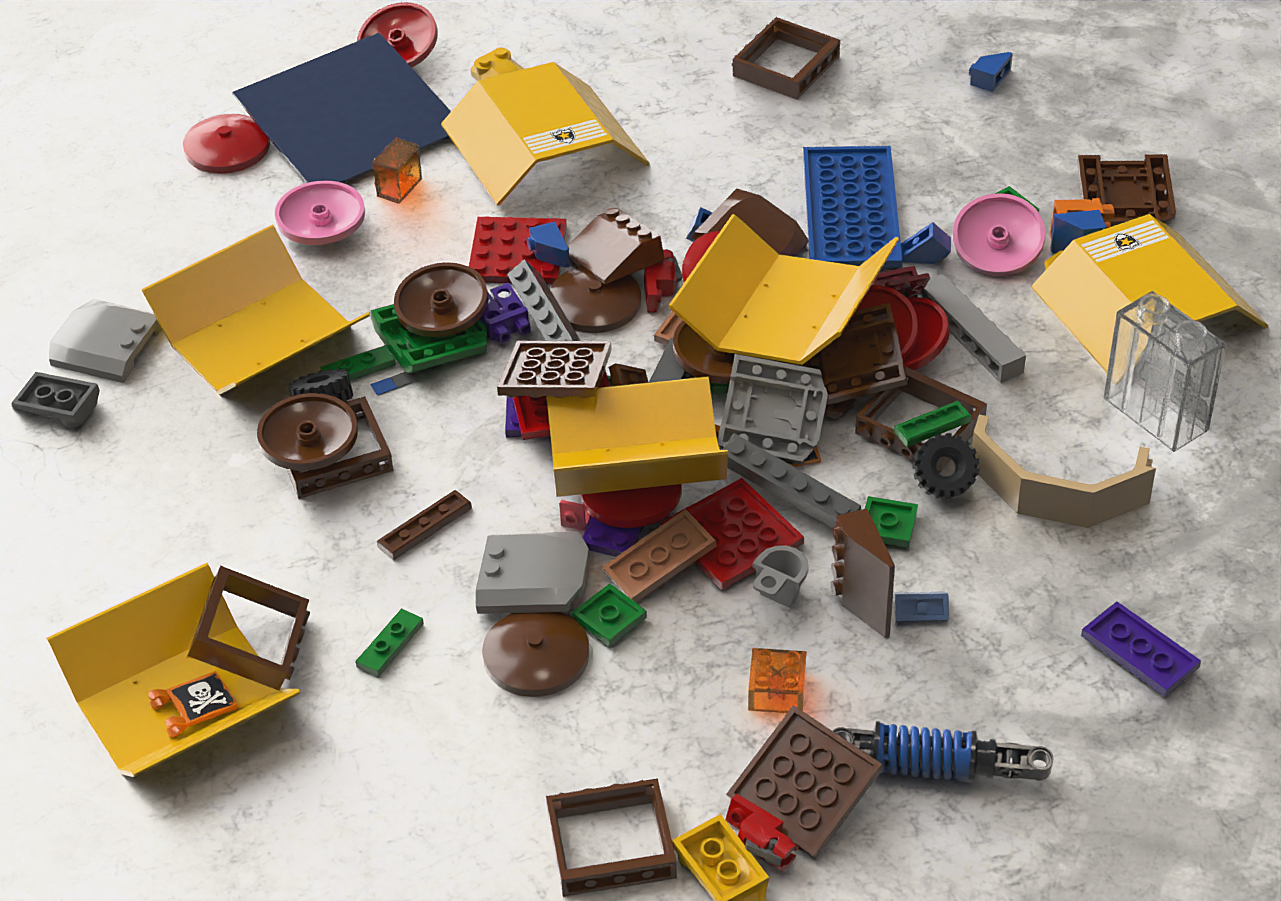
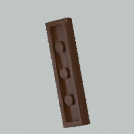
[377,490,472,560]

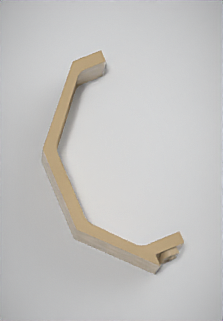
[972,415,1156,528]

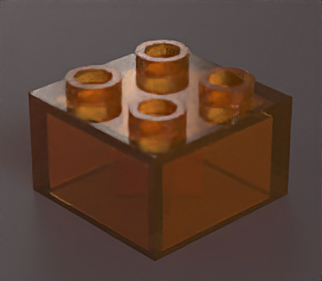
[372,137,422,204]
[748,648,807,713]

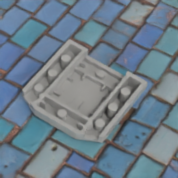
[49,299,162,383]
[717,354,828,464]
[475,532,590,614]

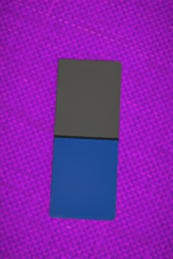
[370,372,418,395]

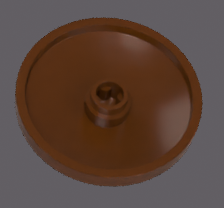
[394,262,488,337]
[550,267,641,333]
[672,321,767,384]
[257,393,358,471]
[482,612,589,697]

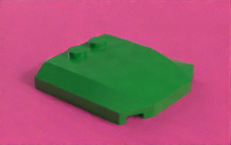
[370,304,487,373]

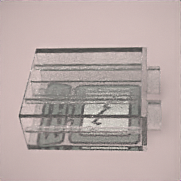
[1103,291,1226,452]

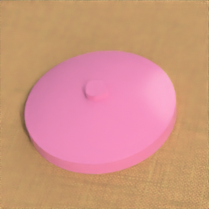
[275,181,365,245]
[953,193,1045,277]

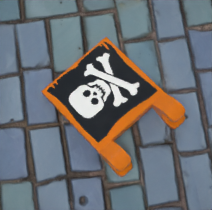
[148,671,238,737]

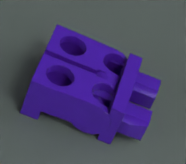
[480,283,531,344]

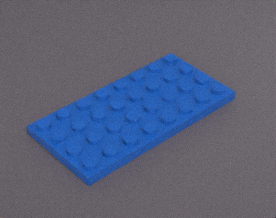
[803,146,902,268]

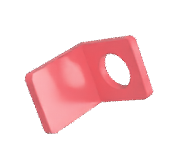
[559,500,591,531]

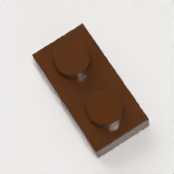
[608,363,648,387]

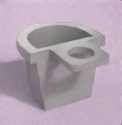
[753,546,809,608]

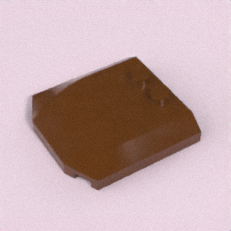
[1077,154,1176,227]
[692,188,809,257]
[803,302,908,405]

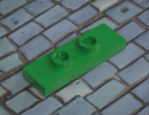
[320,345,395,380]
[894,401,971,447]
[355,608,424,677]

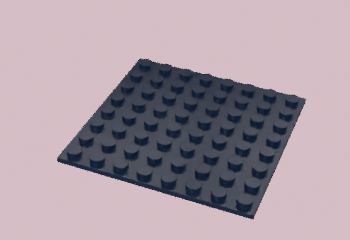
[232,32,451,184]

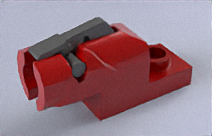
[643,249,683,312]
[725,794,799,871]

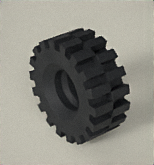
[288,369,354,403]
[913,433,980,499]

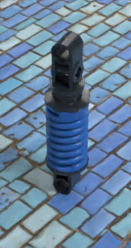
[833,721,1054,783]

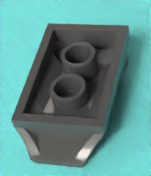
[10,372,100,428]

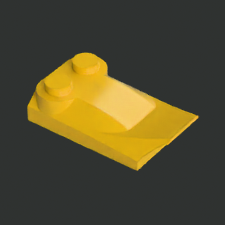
[470,47,525,81]
[672,814,769,901]

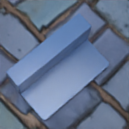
[893,591,949,621]

